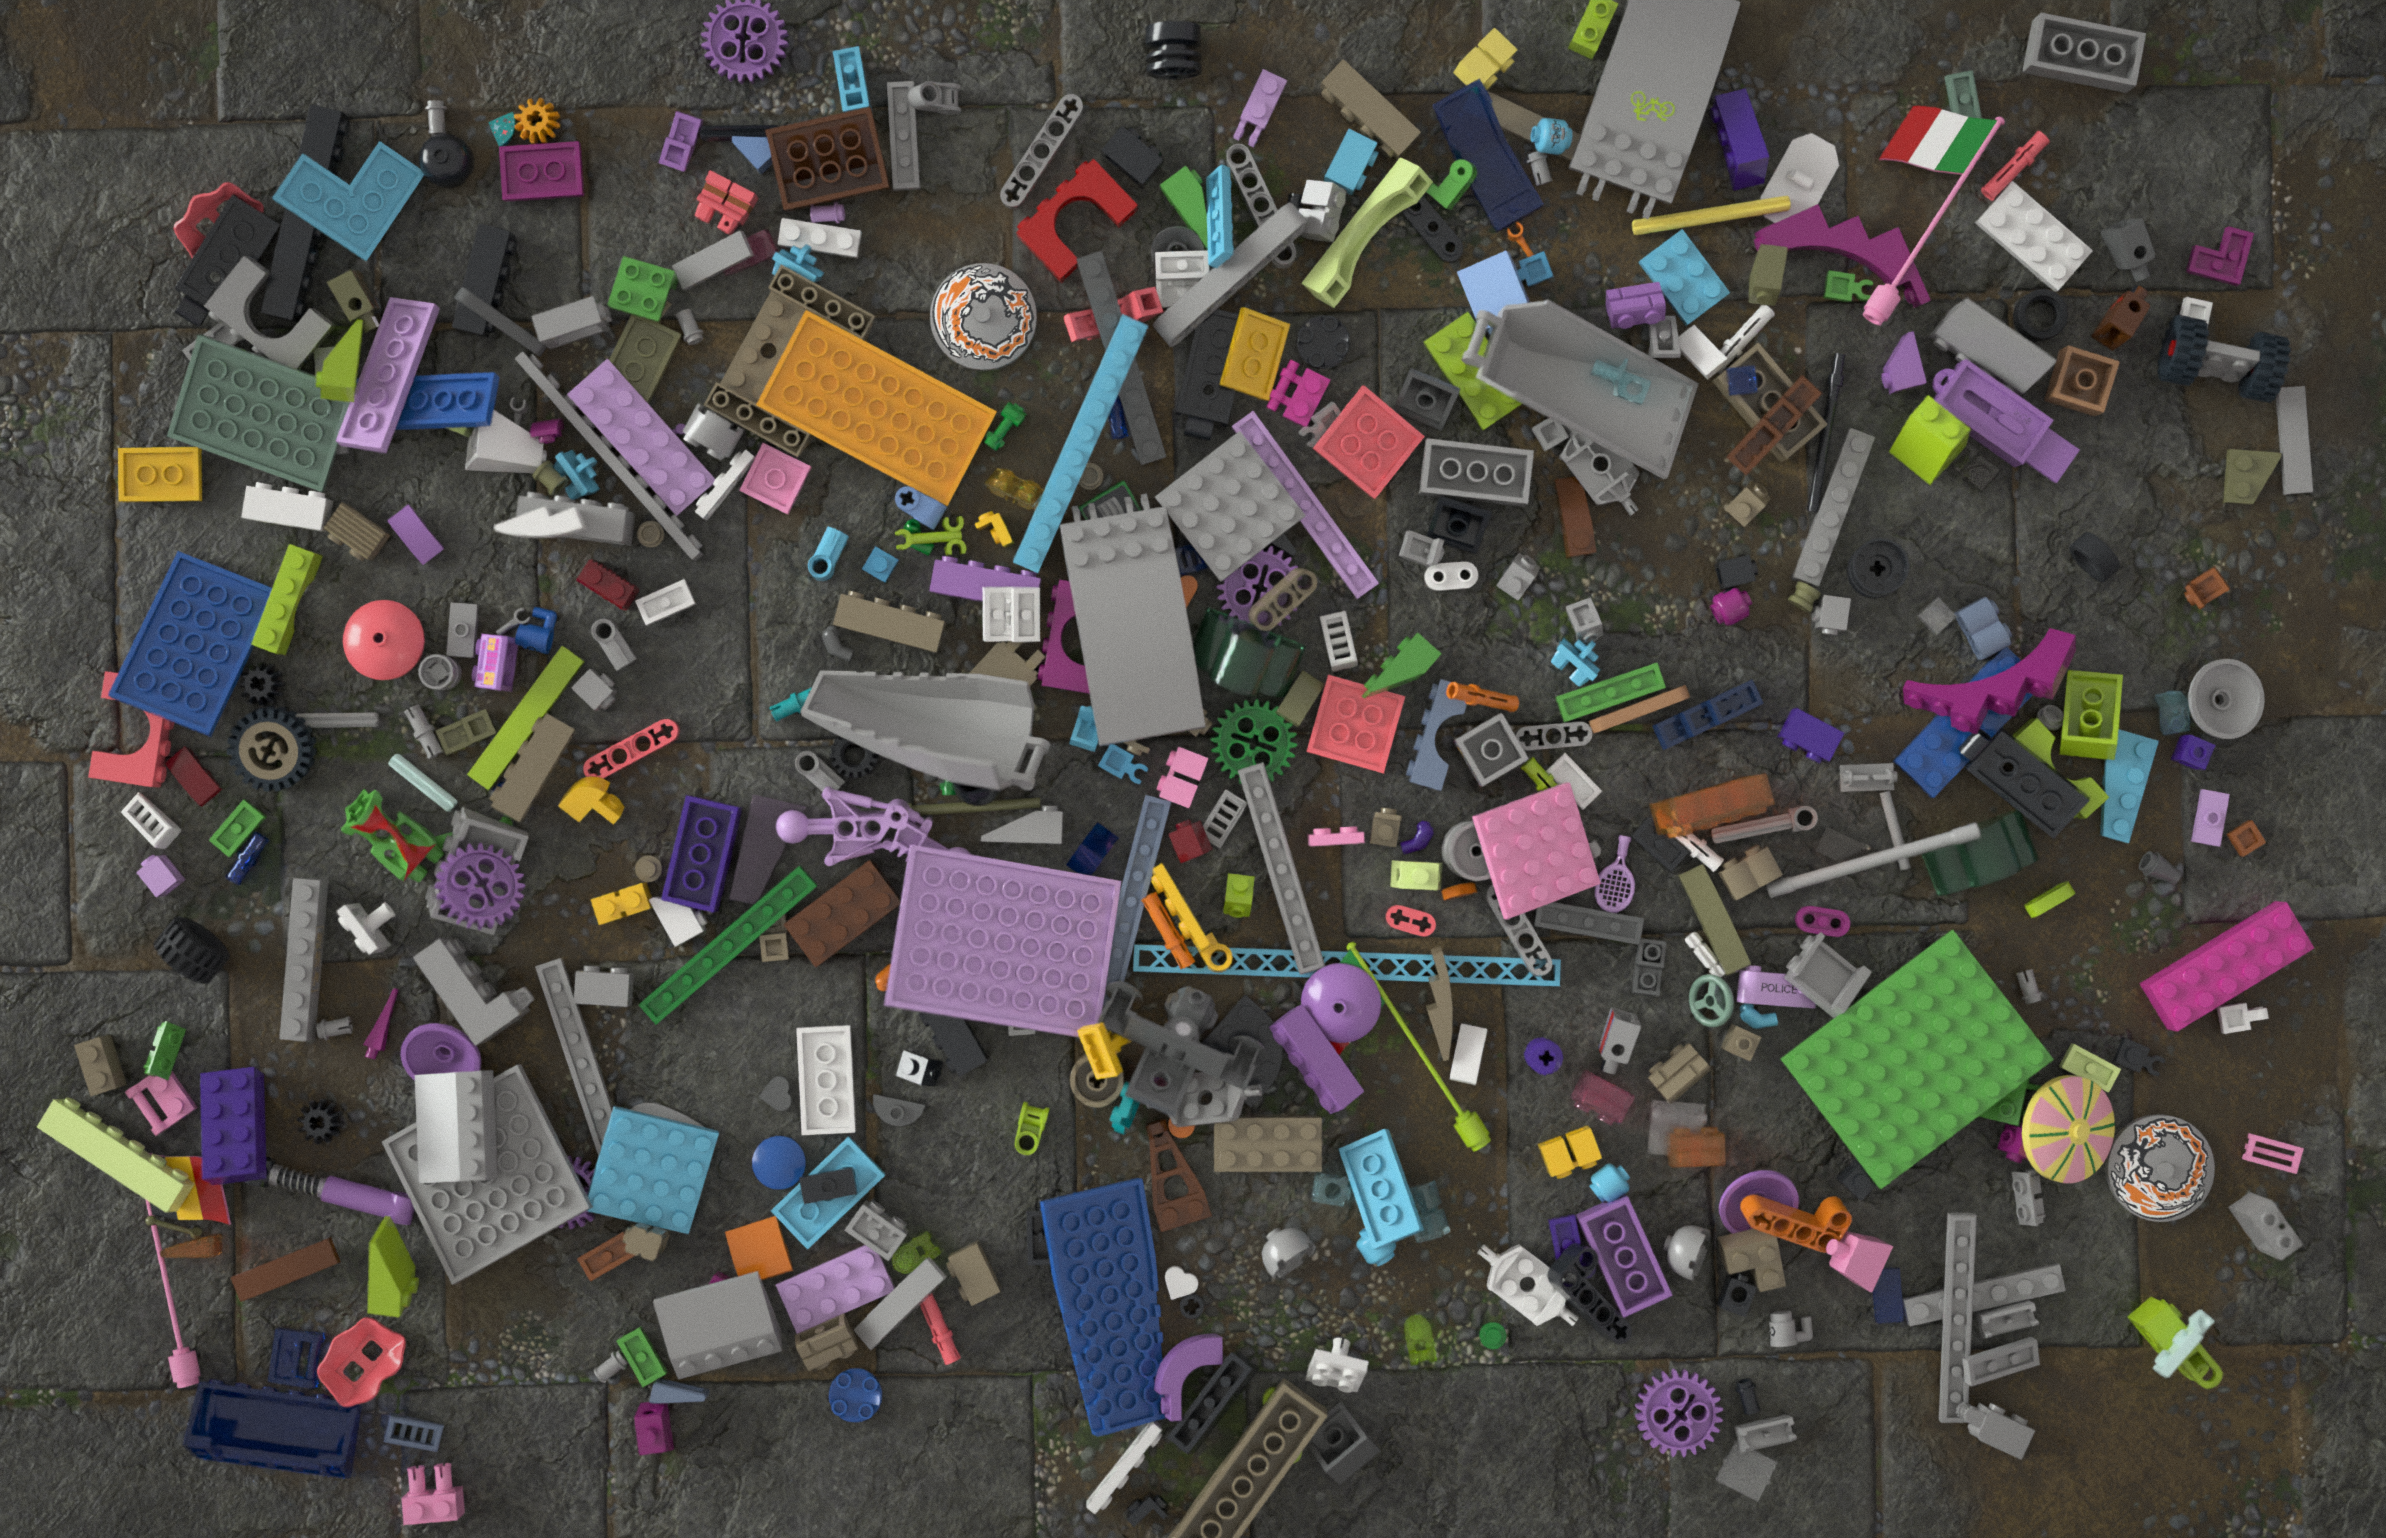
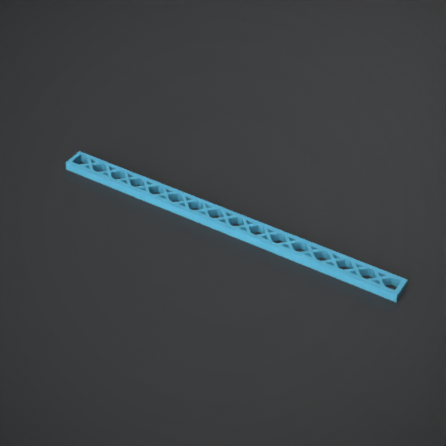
[1133,944,1561,986]

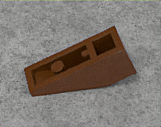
[1554,477,1597,559]

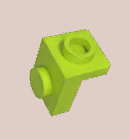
[1223,873,1255,918]

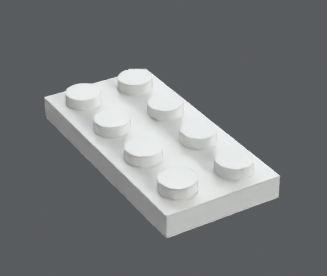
[1975,181,2093,292]
[796,1025,856,1135]

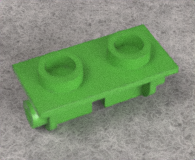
[143,1021,186,1080]

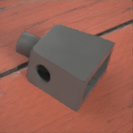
[2100,218,2155,282]

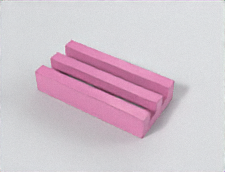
[2242,1133,2304,1174]

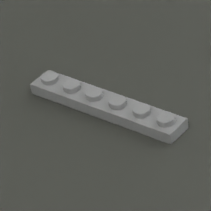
[1792,428,1875,587]
[1902,1263,2066,1326]

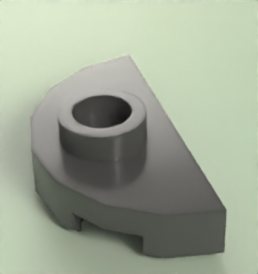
[873,1093,926,1126]

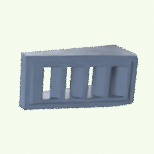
[649,1378,710,1404]
[384,1412,444,1452]

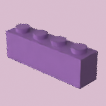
[929,556,1042,602]
[1269,1004,1364,1114]

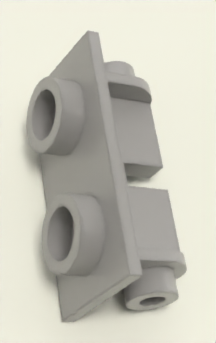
[1840,763,1897,792]
[2012,1169,2046,1226]

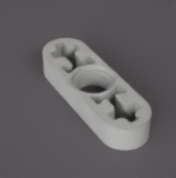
[1515,722,1593,751]

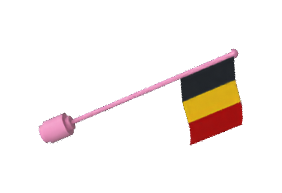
[145,1153,231,1388]

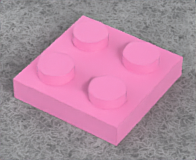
[739,443,812,515]
[1308,827,1364,846]

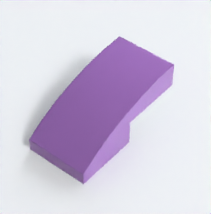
[659,111,703,172]
[388,504,444,565]

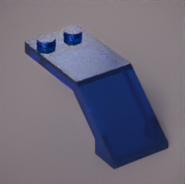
[1432,78,1544,233]

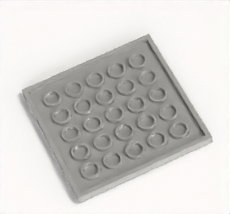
[382,1064,593,1285]

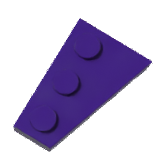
[1710,88,1769,191]

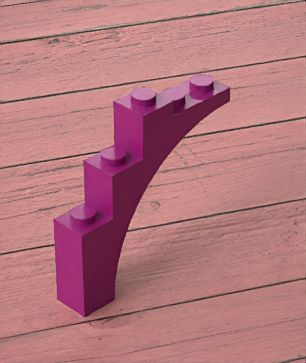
[1903,628,2076,734]

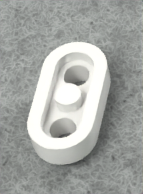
[1424,562,1478,591]

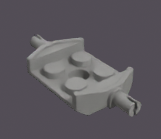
[1559,425,1640,516]
[1146,1072,1262,1127]

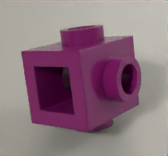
[1997,1123,2029,1164]

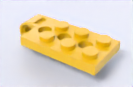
[1151,863,1232,973]

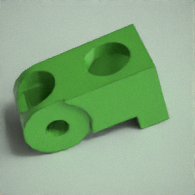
[1426,159,1477,210]

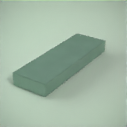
[1944,70,1988,151]

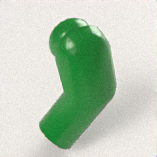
[903,519,935,556]

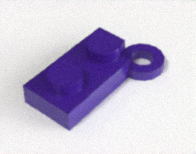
[1548,1214,1596,1279]

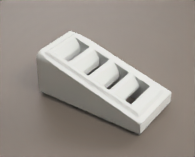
[1320,611,1358,672]
[121,792,181,849]

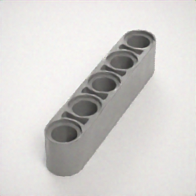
[1226,144,1296,269]

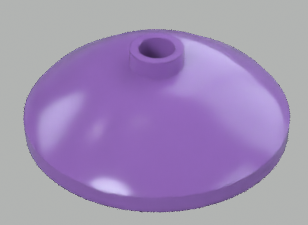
[1301,963,1381,1043]
[401,1023,481,1081]
[1719,1170,1799,1233]

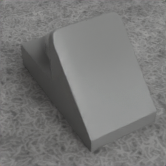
[1648,316,1681,358]

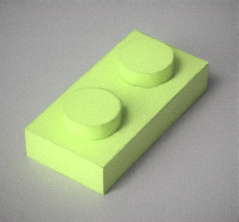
[2059,1043,2121,1093]

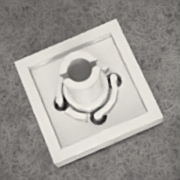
[337,902,395,954]
[1305,1338,1368,1393]

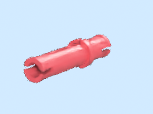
[1981,131,2050,201]
[920,1293,961,1365]

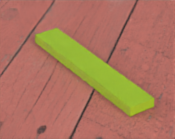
[467,646,585,790]

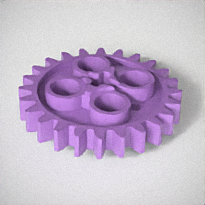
[701,0,789,84]
[1217,545,1302,631]
[435,843,525,930]
[1635,1368,1723,1457]

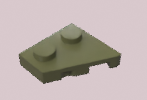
[2223,449,2282,505]

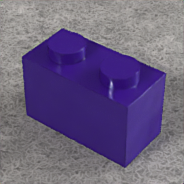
[1777,708,1844,764]

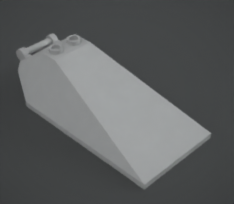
[1462,300,1699,479]

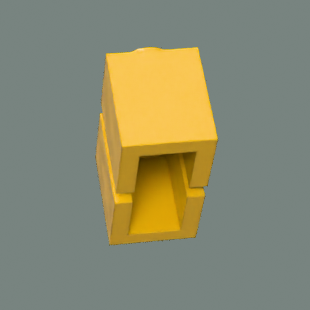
[591,882,653,925]
[1538,1125,1602,1179]

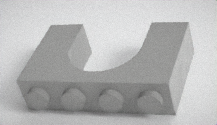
[204,256,336,370]

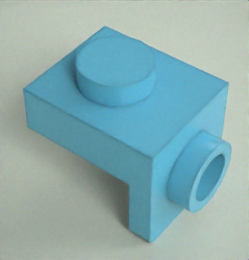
[1069,706,1098,752]

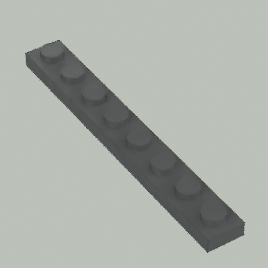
[1076,251,1166,465]

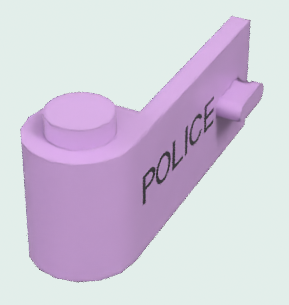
[1737,965,1816,1008]

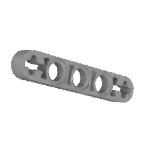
[1000,94,1083,209]

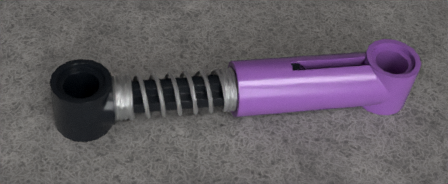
[243,1156,415,1225]

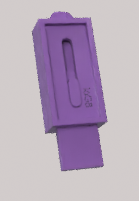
[1932,359,2080,483]

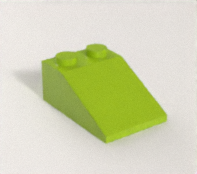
[2059,670,2123,760]
[367,1216,419,1317]

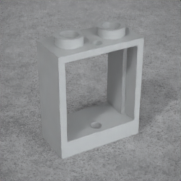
[531,296,613,349]
[2228,1192,2303,1260]

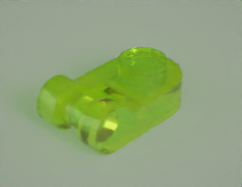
[892,1230,941,1274]
[1404,1315,1437,1366]

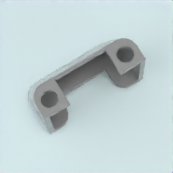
[425,807,529,935]

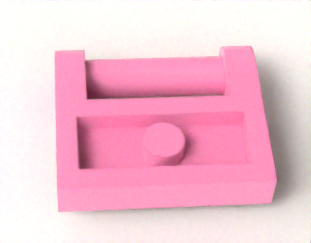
[125,1071,198,1136]

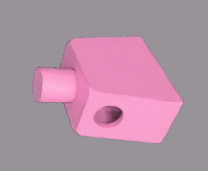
[1826,1231,1893,1292]

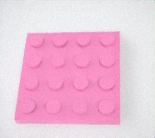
[1472,782,1601,919]

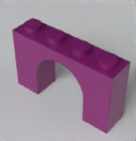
[1038,580,1090,694]

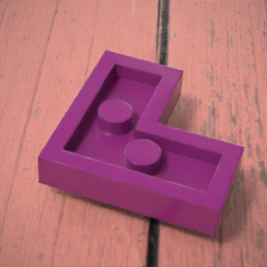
[2186,226,2254,286]

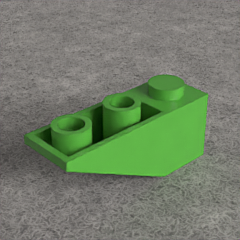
[1362,632,1442,699]

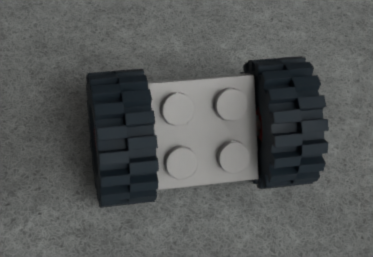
[2157,315,2291,403]

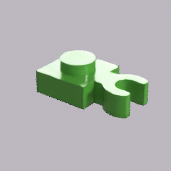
[1823,270,1873,302]

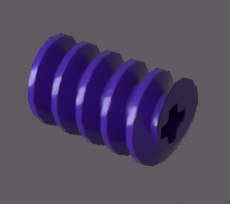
[1524,1037,1563,1075]

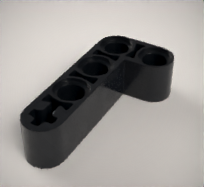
[1547,1243,1632,1344]

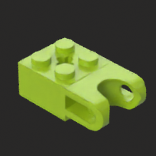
[2127,1297,2223,1389]

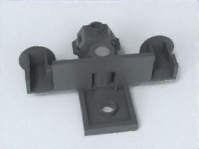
[1098,981,1267,1117]

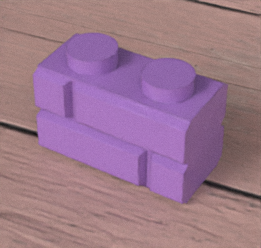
[1606,282,1666,329]

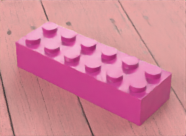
[2140,901,2314,1032]

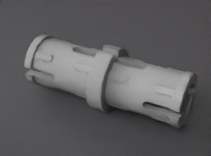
[404,705,444,760]

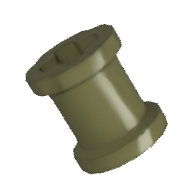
[532,460,569,496]

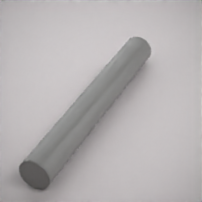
[1879,791,1911,870]

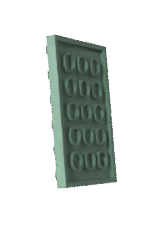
[167,334,350,492]

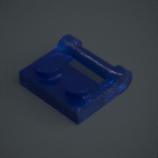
[268,1327,326,1388]

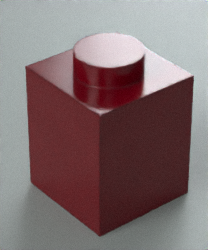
[1169,819,1213,863]

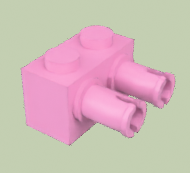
[401,1463,465,1525]

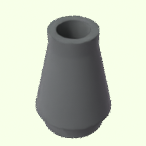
[2139,851,2182,885]

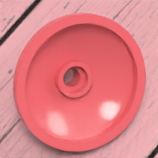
[343,600,425,680]

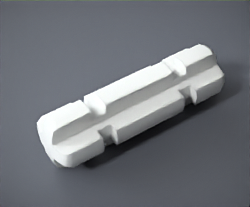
[1685,932,1725,977]

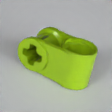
[1015,1101,1050,1155]

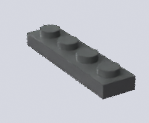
[1533,902,1644,945]

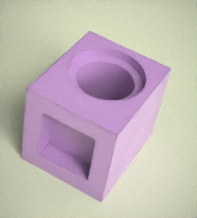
[136,855,186,897]

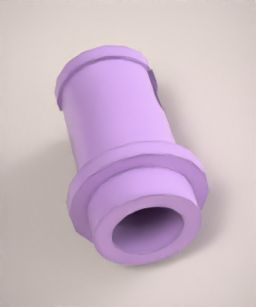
[810,202,845,224]

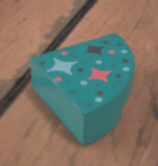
[488,112,517,147]

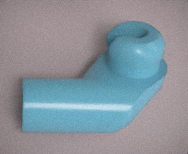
[1740,1003,1778,1029]

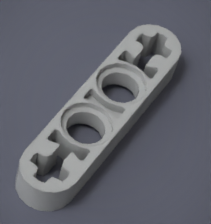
[1486,885,1552,977]

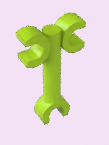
[895,516,966,556]

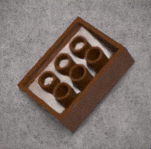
[765,107,891,212]

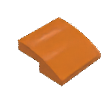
[725,1216,793,1280]

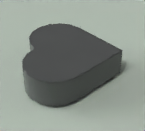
[759,1075,792,1111]

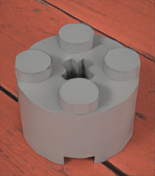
[683,403,745,460]

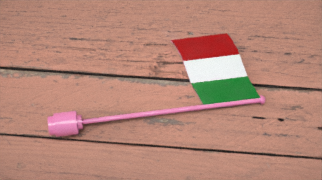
[1863,106,2005,326]

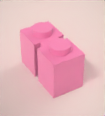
[1156,747,1208,808]

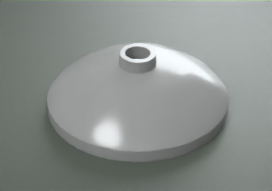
[2188,659,2265,739]

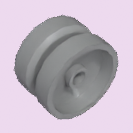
[1441,821,1491,881]

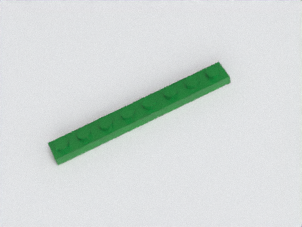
[639,865,818,1025]

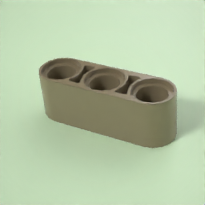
[1248,567,1318,631]

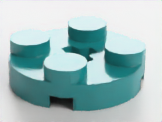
[1110,1082,1140,1135]

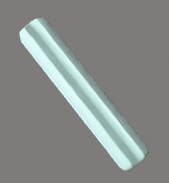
[388,754,458,812]

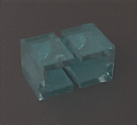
[1409,1180,1450,1243]

